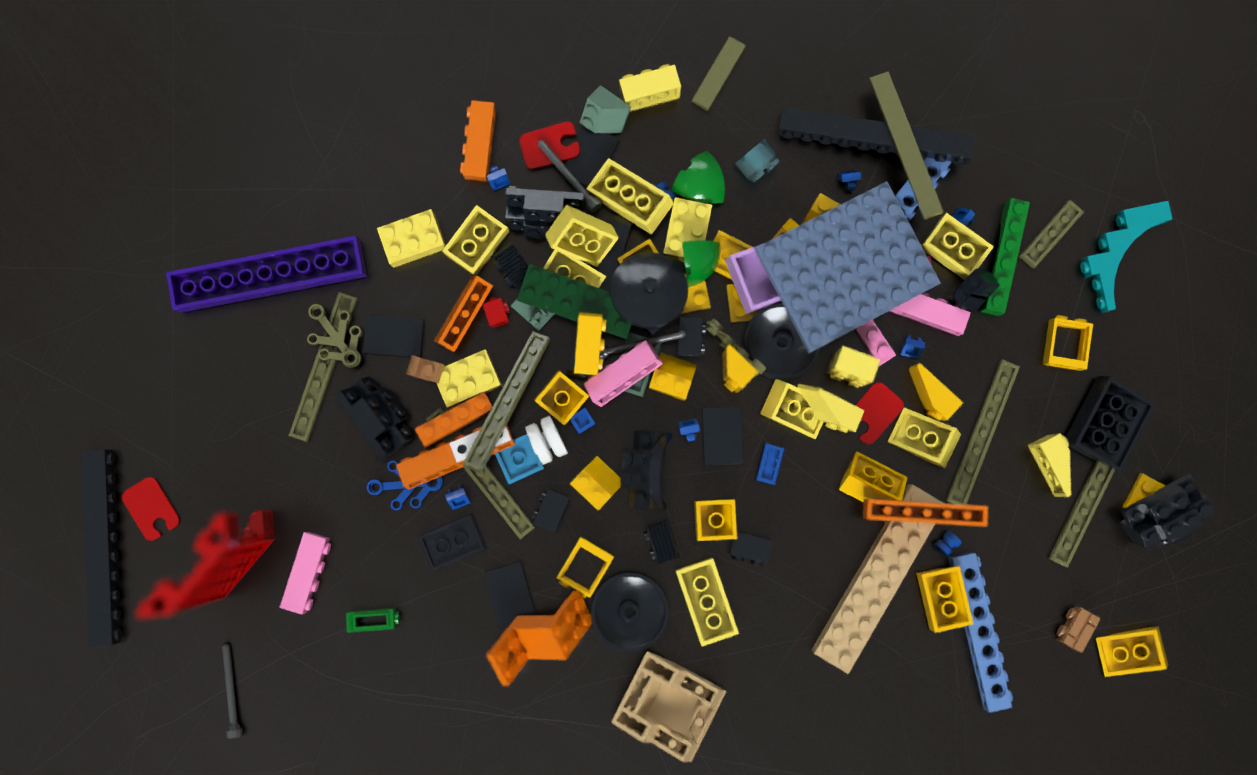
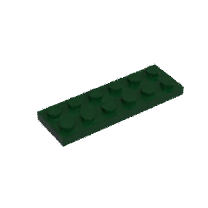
[517,264,632,339]

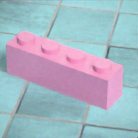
[890,292,971,336]
[583,340,663,407]
[280,532,331,614]

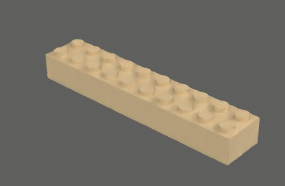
[811,484,945,674]

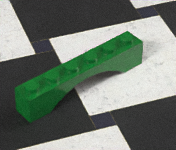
[980,198,1030,316]

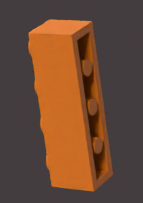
[460,100,496,182]
[434,276,493,352]
[415,392,492,449]

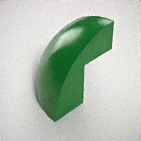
[671,152,725,203]
[682,240,721,287]

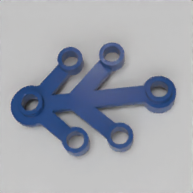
[367,460,443,510]

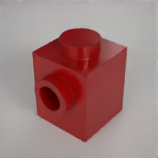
[483,297,510,328]

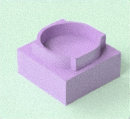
[725,244,781,314]

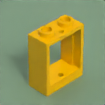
[1043,315,1093,371]
[557,537,614,598]

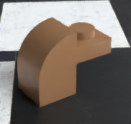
[406,355,444,383]

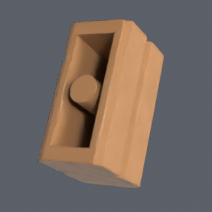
[1057,606,1100,653]

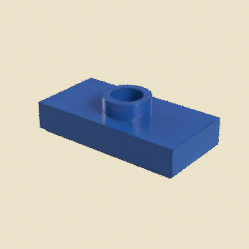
[756,443,784,485]

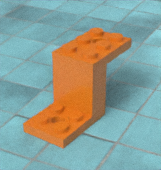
[486,590,592,686]

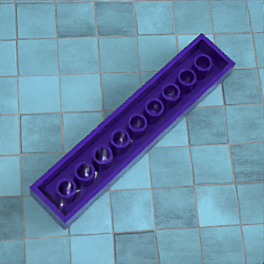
[166,236,367,313]

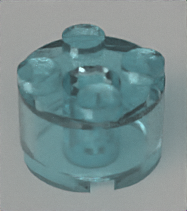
[735,139,780,183]

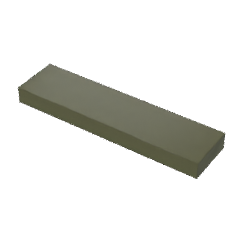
[692,36,746,111]
[1019,200,1084,269]

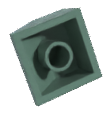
[580,85,631,133]

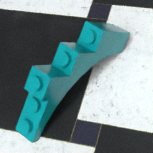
[1080,201,1173,313]

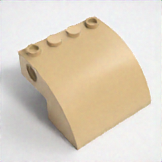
[611,651,727,762]

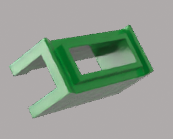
[346,608,400,633]

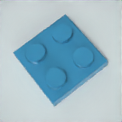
[495,434,544,485]

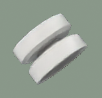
[525,415,568,465]

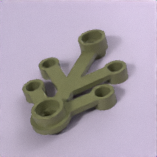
[307,304,362,368]
[706,318,766,376]

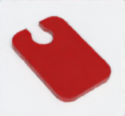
[520,122,580,170]
[851,383,904,444]
[122,477,180,541]

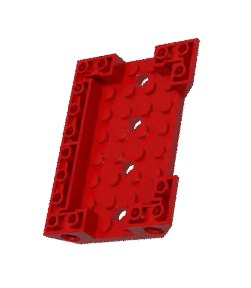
[136,509,275,618]

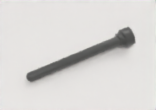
[538,140,602,213]
[599,330,686,360]
[222,643,243,739]

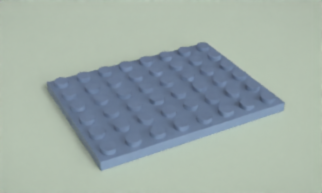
[754,181,941,353]

